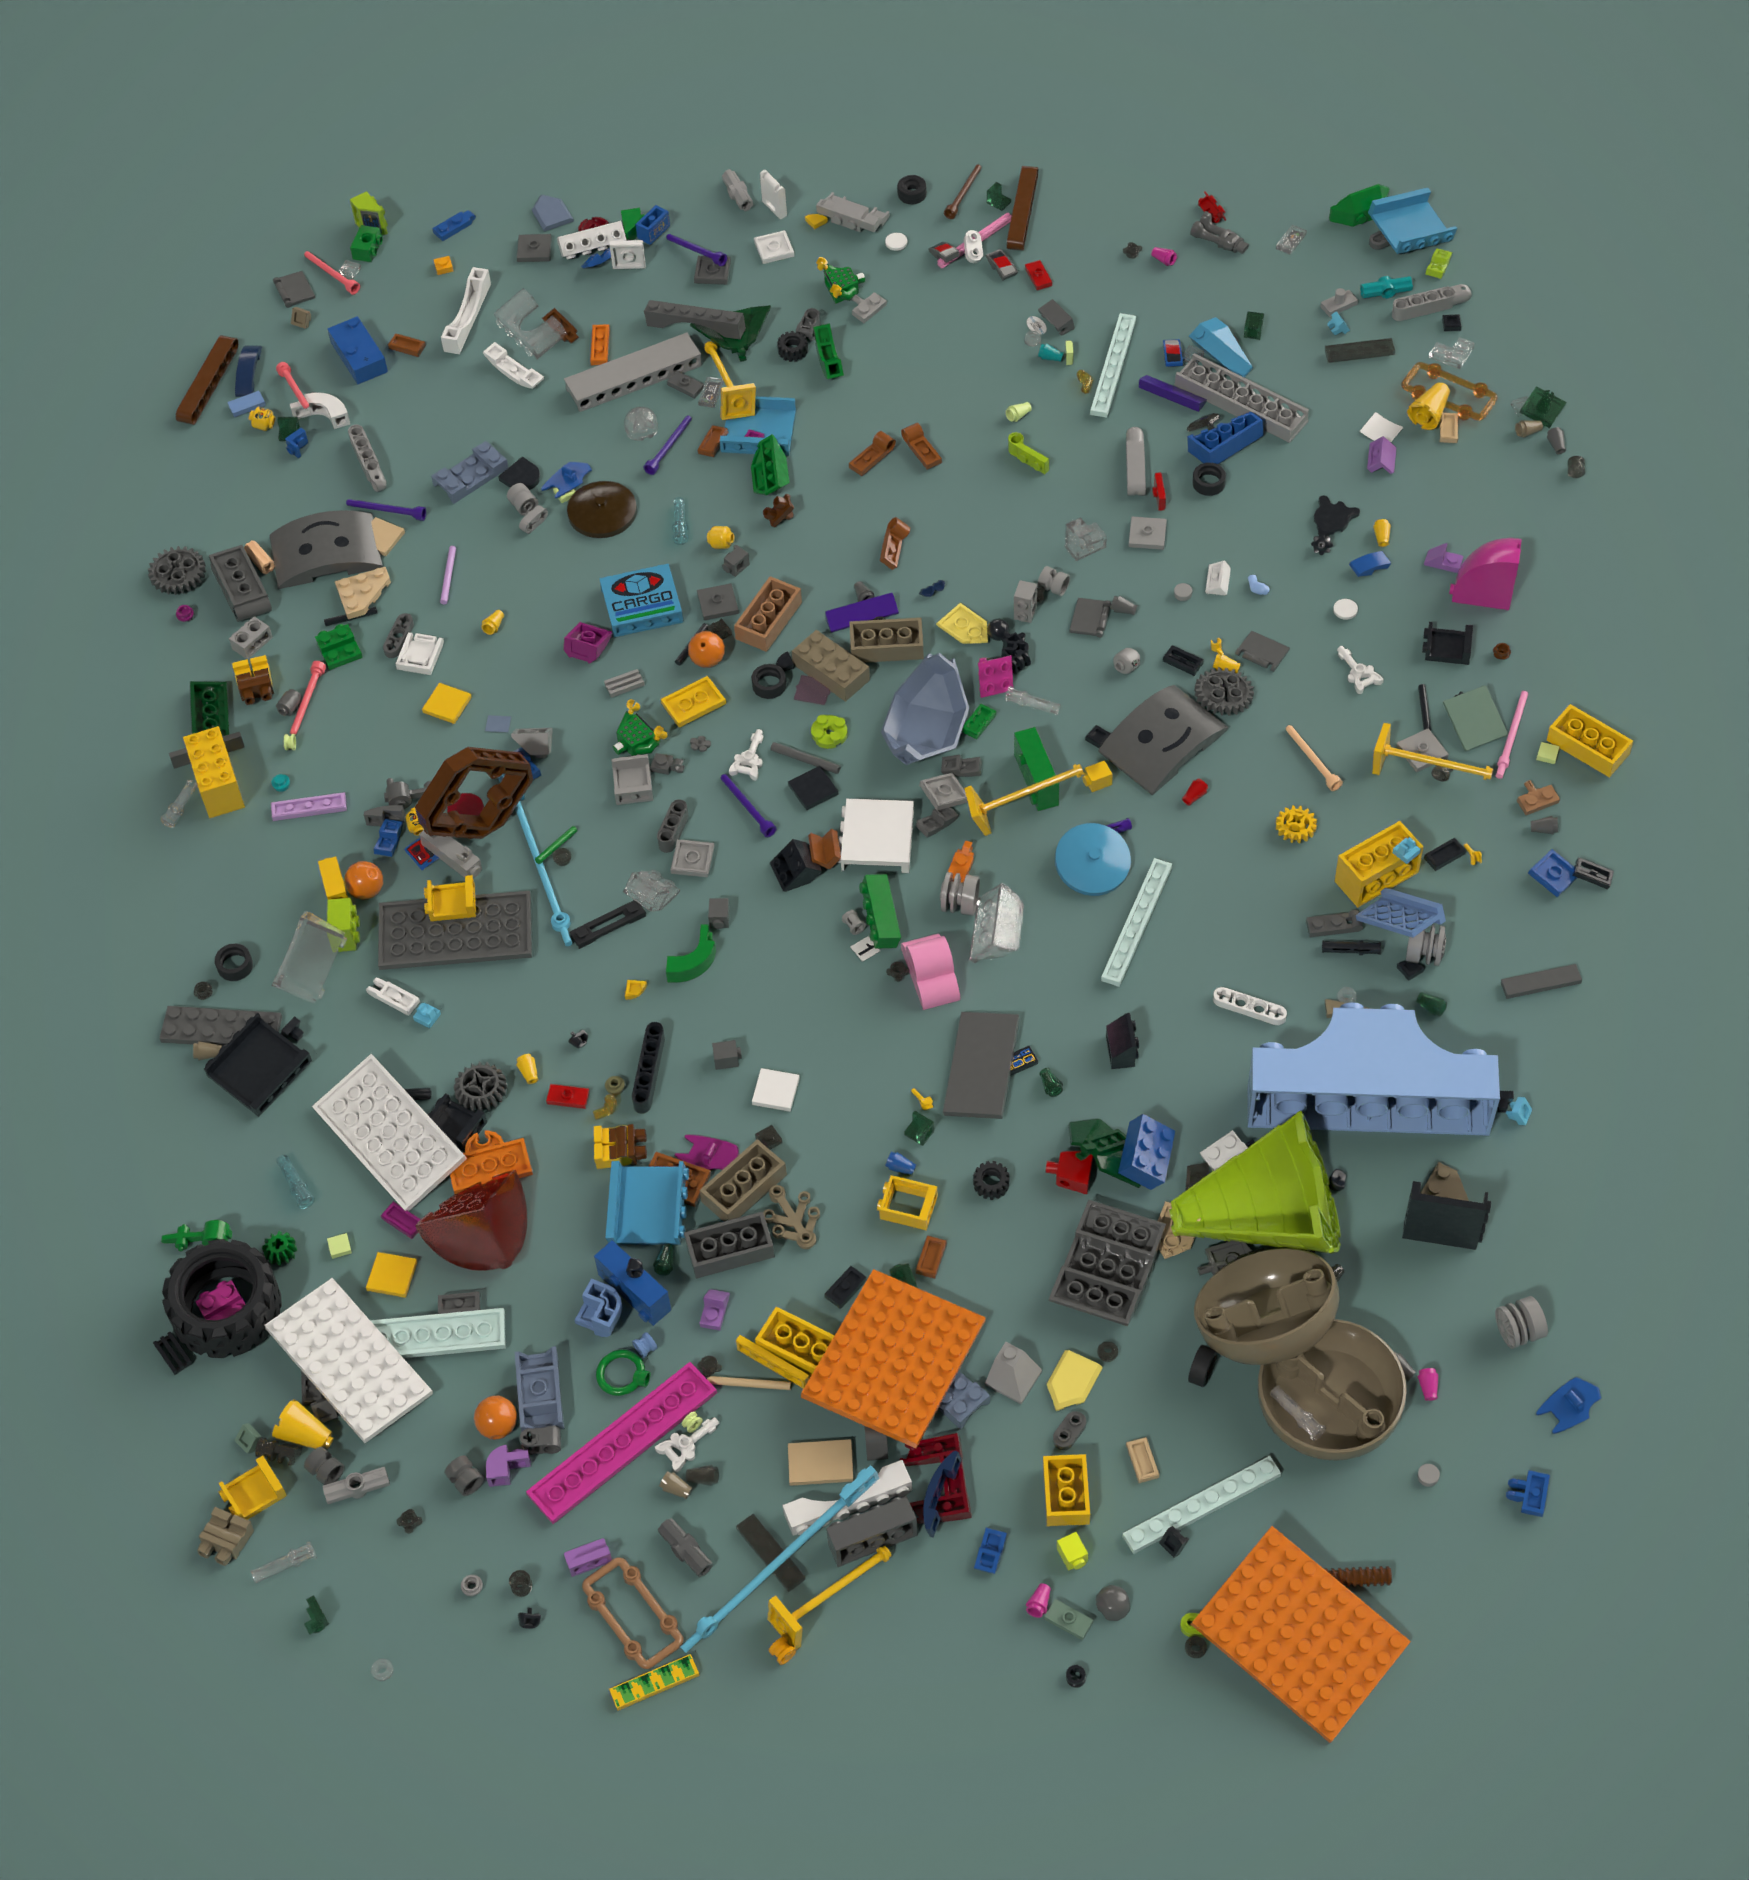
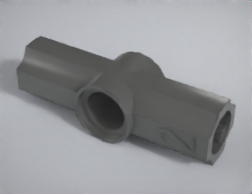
[658,1518,713,1577]

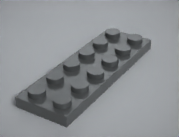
[159,1006,282,1046]

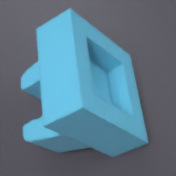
[1327,311,1350,335]
[1392,837,1421,864]
[413,1003,441,1028]
[1506,1097,1532,1125]

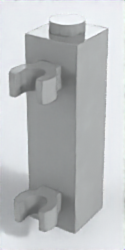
[419,830,482,878]

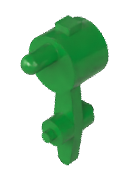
[161,1220,232,1251]

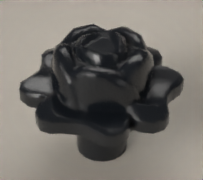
[1311,533,1333,555]

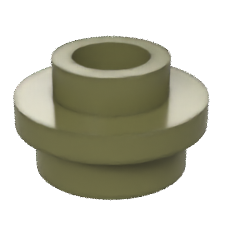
[605,1076,625,1095]

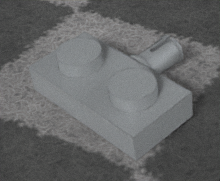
[852,292,887,323]

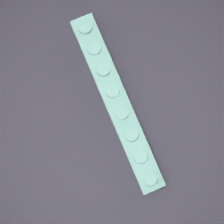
[1090,313,1136,418]
[1101,858,1172,987]
[1122,1456,1281,1554]

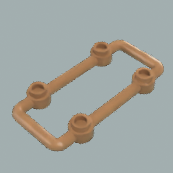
[582,1557,683,1669]

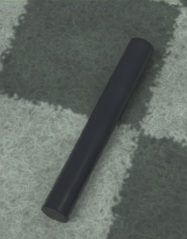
[324,607,378,626]
[675,623,709,666]
[1418,684,1431,731]

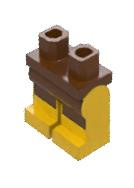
[232,655,274,705]
[594,1124,647,1169]

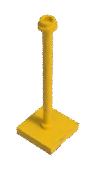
[704,341,756,420]
[1372,723,1493,780]
[964,764,1084,836]
[767,1546,892,1650]

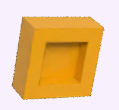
[433,256,454,275]

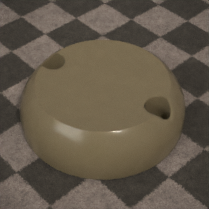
[1194,1248,1340,1365]
[1258,1319,1406,1461]

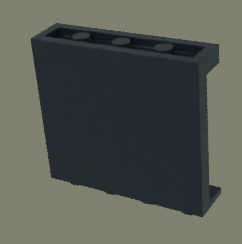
[204,1013,312,1117]
[1402,1181,1491,1250]

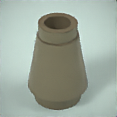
[1515,420,1543,438]
[193,1041,222,1061]
[659,1471,692,1499]

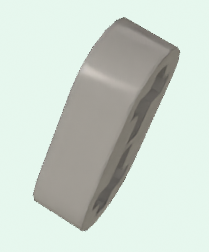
[519,505,548,534]

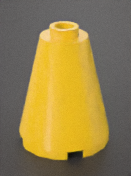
[1407,383,1450,430]
[272,1399,334,1449]

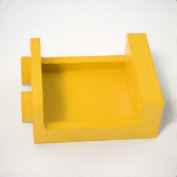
[424,875,476,921]
[218,1455,287,1520]

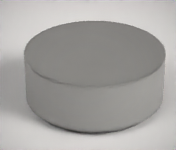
[1174,583,1192,601]
[1417,1464,1440,1487]

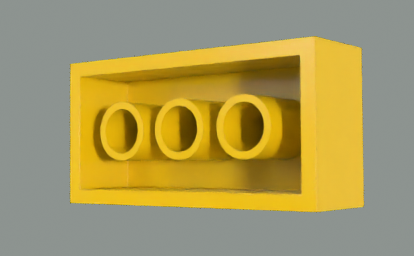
[1546,704,1633,778]
[755,1307,835,1377]

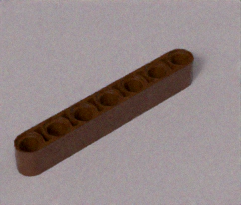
[1007,166,1039,251]
[176,335,239,425]

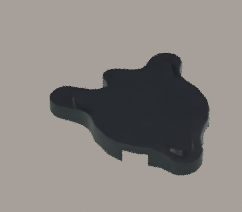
[1314,495,1360,537]

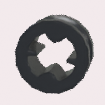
[1066,1665,1086,1688]

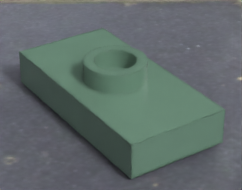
[1044,1599,1093,1641]

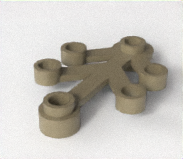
[763,1185,820,1249]

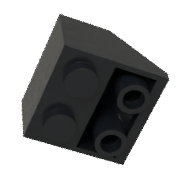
[770,839,822,892]
[1106,1013,1139,1069]

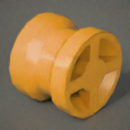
[769,1637,797,1665]

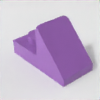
[1424,543,1464,573]
[700,1289,730,1331]

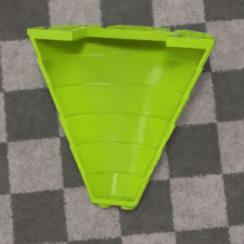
[1169,1111,1341,1254]

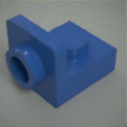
[285,428,308,458]

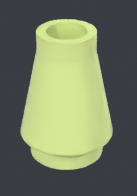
[1006,402,1032,422]

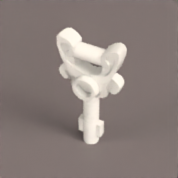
[1337,646,1383,694]
[729,729,764,781]
[655,1417,720,1472]

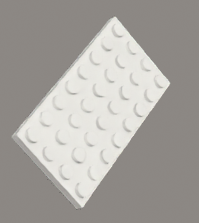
[312,1054,467,1211]
[265,1278,433,1443]

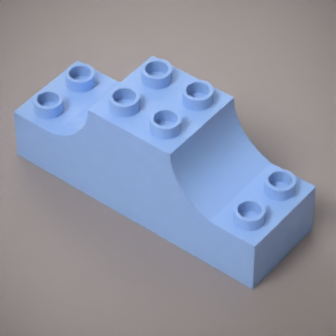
[1248,1002,1500,1136]

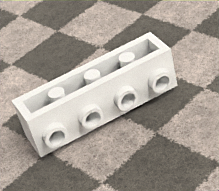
[557,221,626,259]

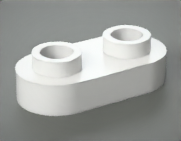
[964,230,983,263]

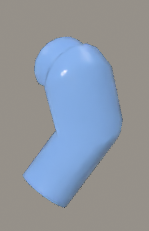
[1248,575,1270,595]

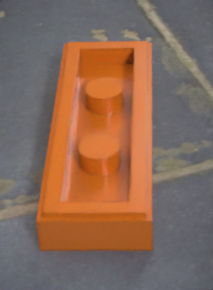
[590,324,610,366]

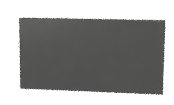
[943,1012,1020,1119]

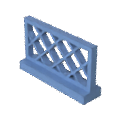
[1356,888,1446,938]

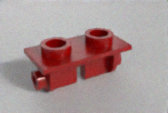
[1198,191,1226,223]

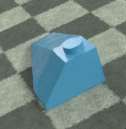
[1189,317,1253,378]

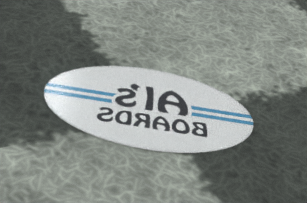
[1027,316,1047,334]

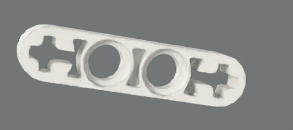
[1213,987,1287,1025]

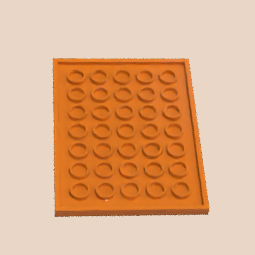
[801,1269,986,1448]
[1190,1526,1411,1743]

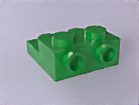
[315,624,363,671]

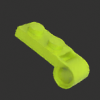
[1008,432,1049,474]

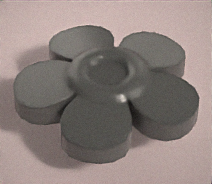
[690,736,711,752]

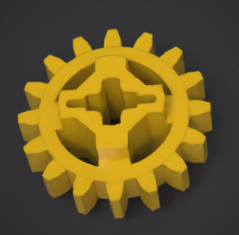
[1276,805,1317,844]

